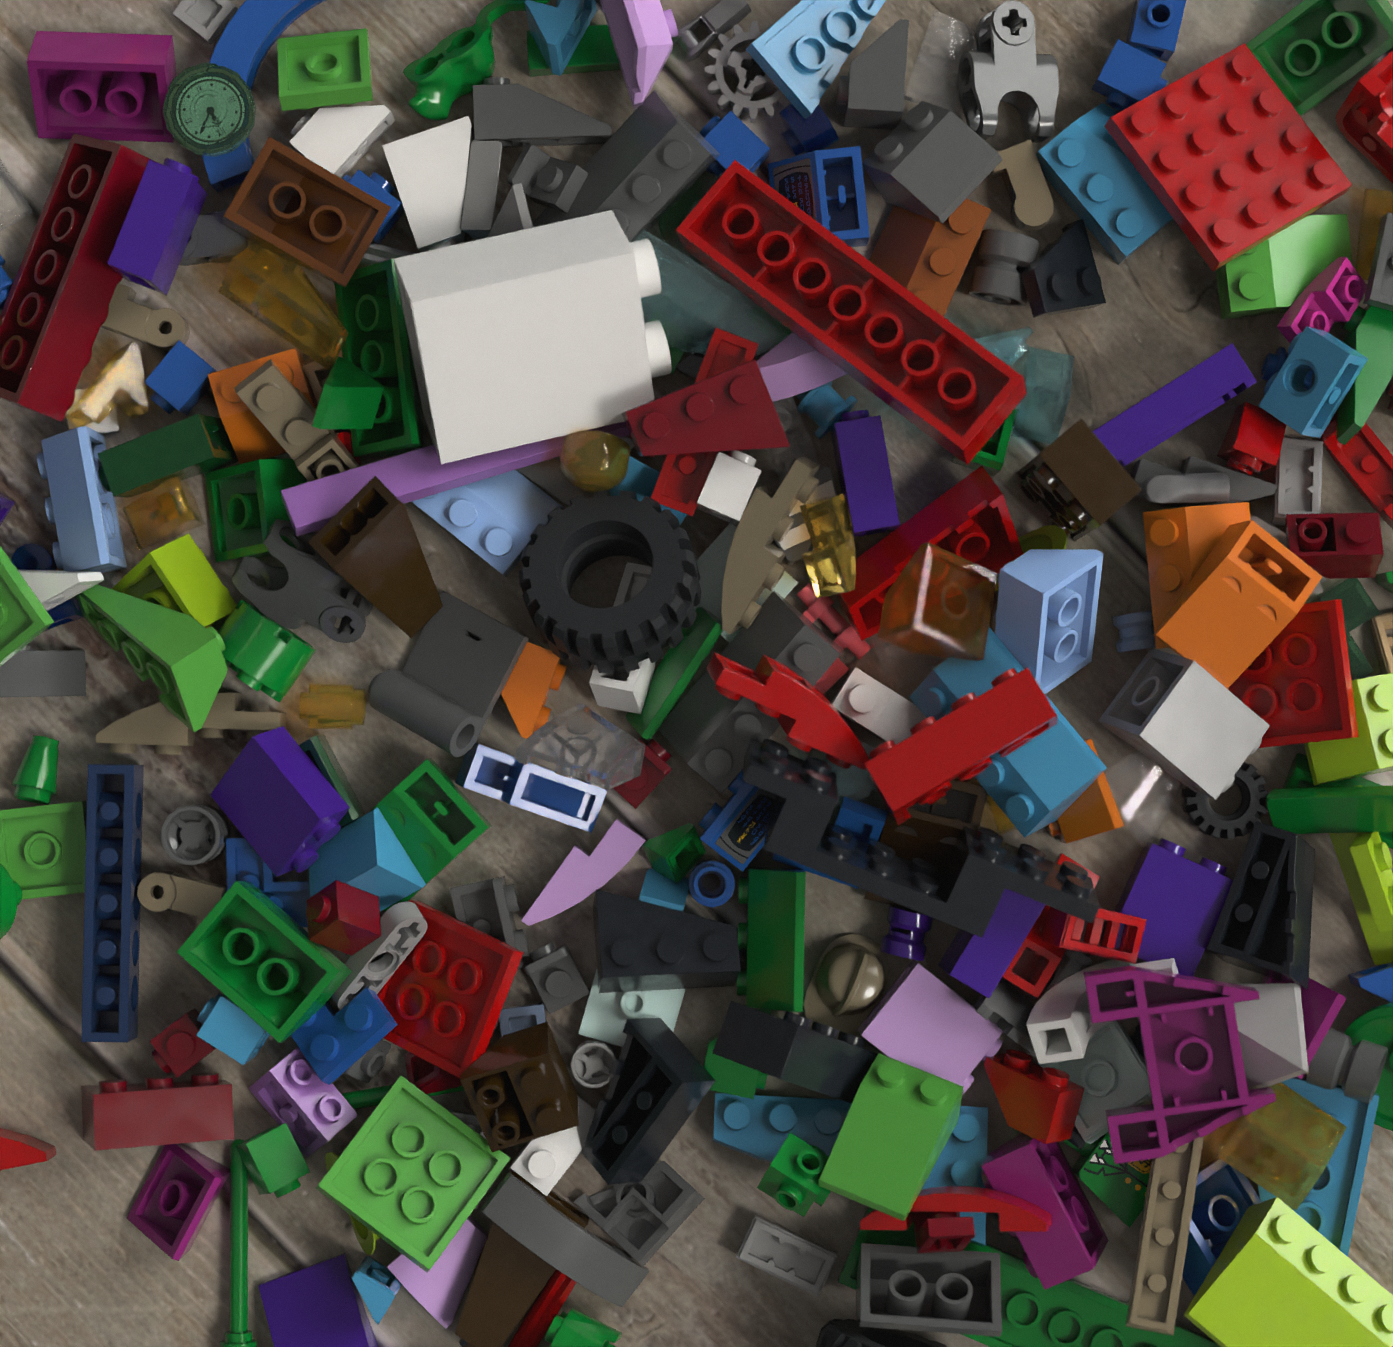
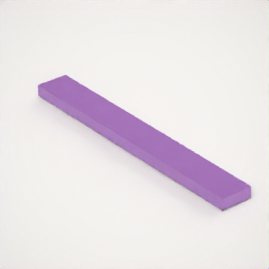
[281,421,630,536]

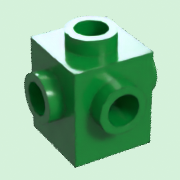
[757,1133,831,1217]

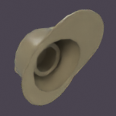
[803,934,890,1039]

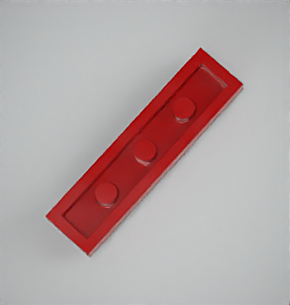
[651,328,759,517]

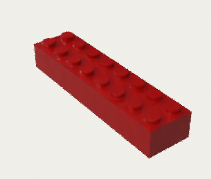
[676,160,1027,465]

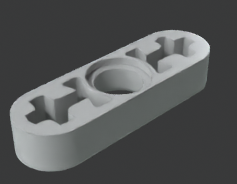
[331,901,428,1010]

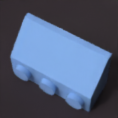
[37,426,127,573]
[411,470,562,577]
[995,549,1103,694]

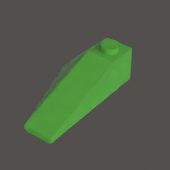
[76,584,228,733]

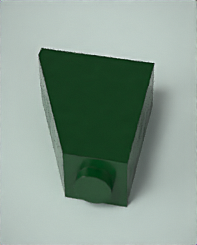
[98,414,239,498]

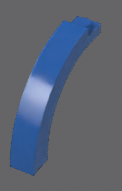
[201,0,326,193]

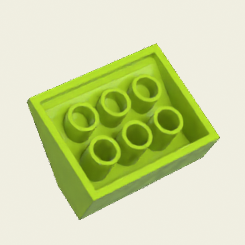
[1184,1197,1393,1347]

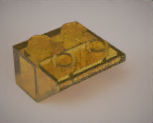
[1217,1082,1347,1210]

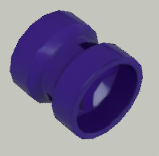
[880,906,933,961]

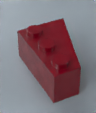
[622,359,790,456]
[81,1073,234,1151]

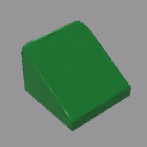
[642,823,706,883]

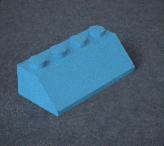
[909,628,1107,838]

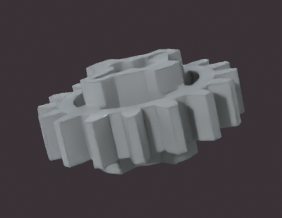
[705,21,790,123]

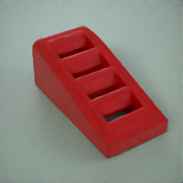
[1042,907,1147,964]

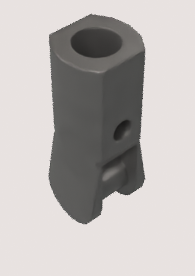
[671,0,752,62]
[1142,472,1230,503]

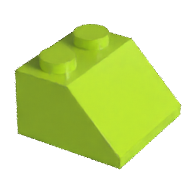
[111,533,238,629]
[1304,673,1393,786]

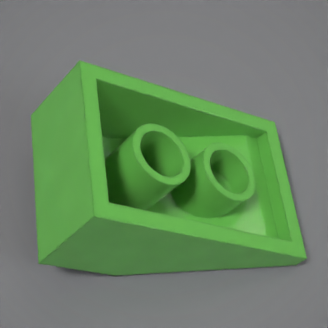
[1216,214,1353,320]
[818,1053,963,1221]

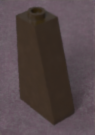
[308,476,443,638]
[455,1170,589,1347]

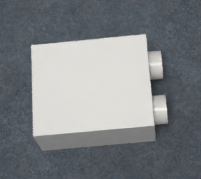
[394,210,672,464]

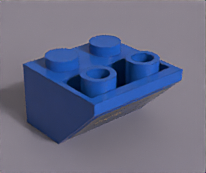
[768,146,870,247]
[698,770,777,872]

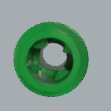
[11,735,59,805]

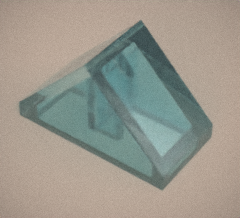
[1011,347,1074,444]

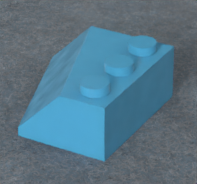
[1036,103,1173,265]

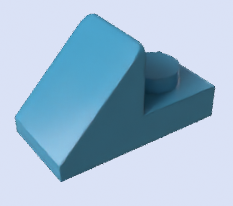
[524,0,597,76]

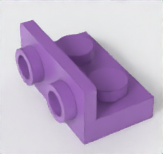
[248,1047,357,1158]

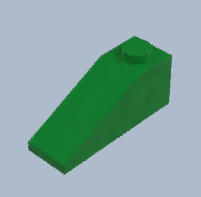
[1337,305,1393,445]

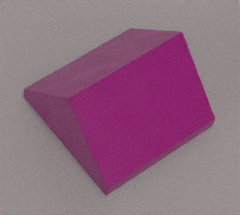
[126,1143,230,1261]

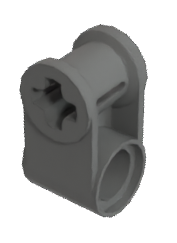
[179,210,250,266]

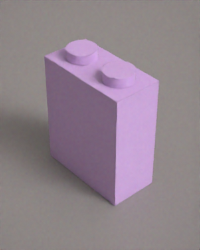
[857,959,1003,1095]

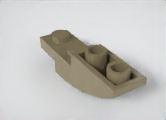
[234,359,361,482]
[721,457,820,634]
[96,693,286,755]

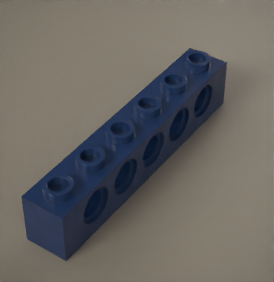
[81,764,144,1043]

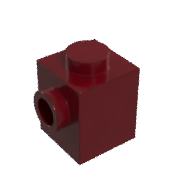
[306,880,381,956]
[150,1008,217,1078]

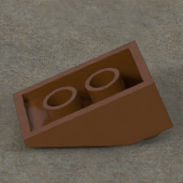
[223,136,391,288]

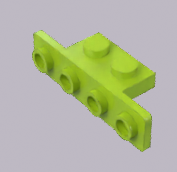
[1329,785,1393,965]

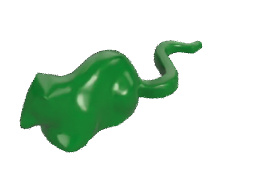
[403,0,550,121]

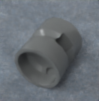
[969,229,1039,307]
[161,804,230,865]
[1306,1028,1388,1104]

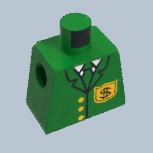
[1062,1125,1151,1227]

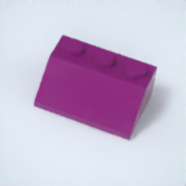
[27,31,177,143]
[981,1133,1109,1289]

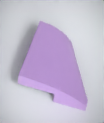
[387,1215,488,1328]

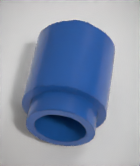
[689,859,735,907]

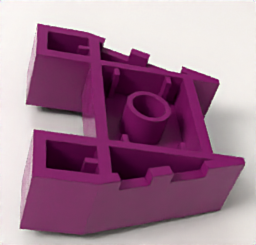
[1083,966,1276,1164]

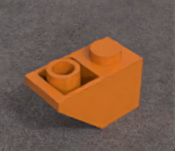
[501,642,567,740]

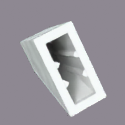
[382,116,474,253]

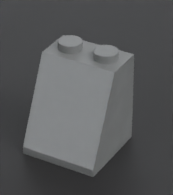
[1098,648,1270,800]

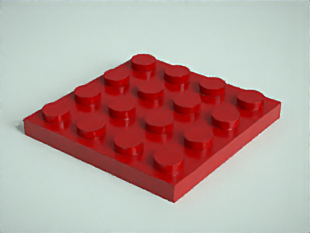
[1104,43,1352,271]

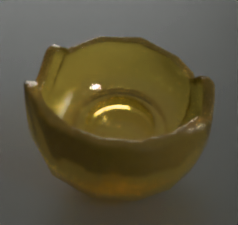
[560,431,630,492]

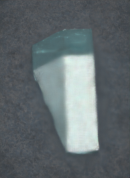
[636,229,793,361]

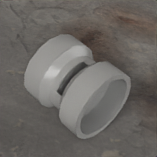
[571,1038,617,1088]

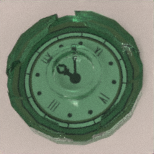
[163,63,256,157]

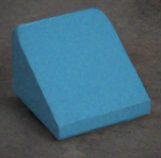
[639,869,689,912]

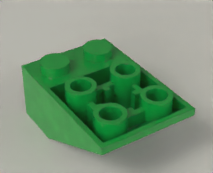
[369,758,492,912]

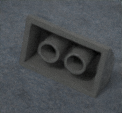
[856,1243,1002,1337]

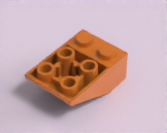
[1153,520,1322,689]

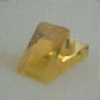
[65,342,148,427]

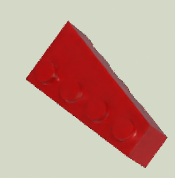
[830,465,1023,641]
[864,667,1057,826]

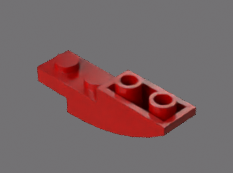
[706,652,869,771]

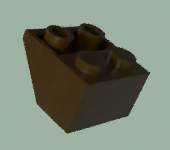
[460,1022,579,1152]

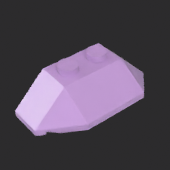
[600,0,679,110]

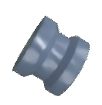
[1112,611,1155,653]

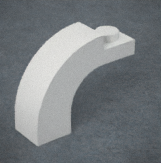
[1026,958,1179,1064]

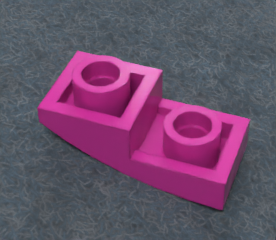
[1277,257,1367,343]

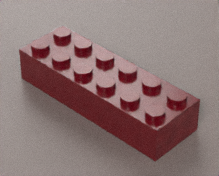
[0,133,153,422]

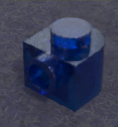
[779,104,839,156]

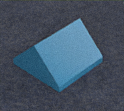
[309,807,426,911]

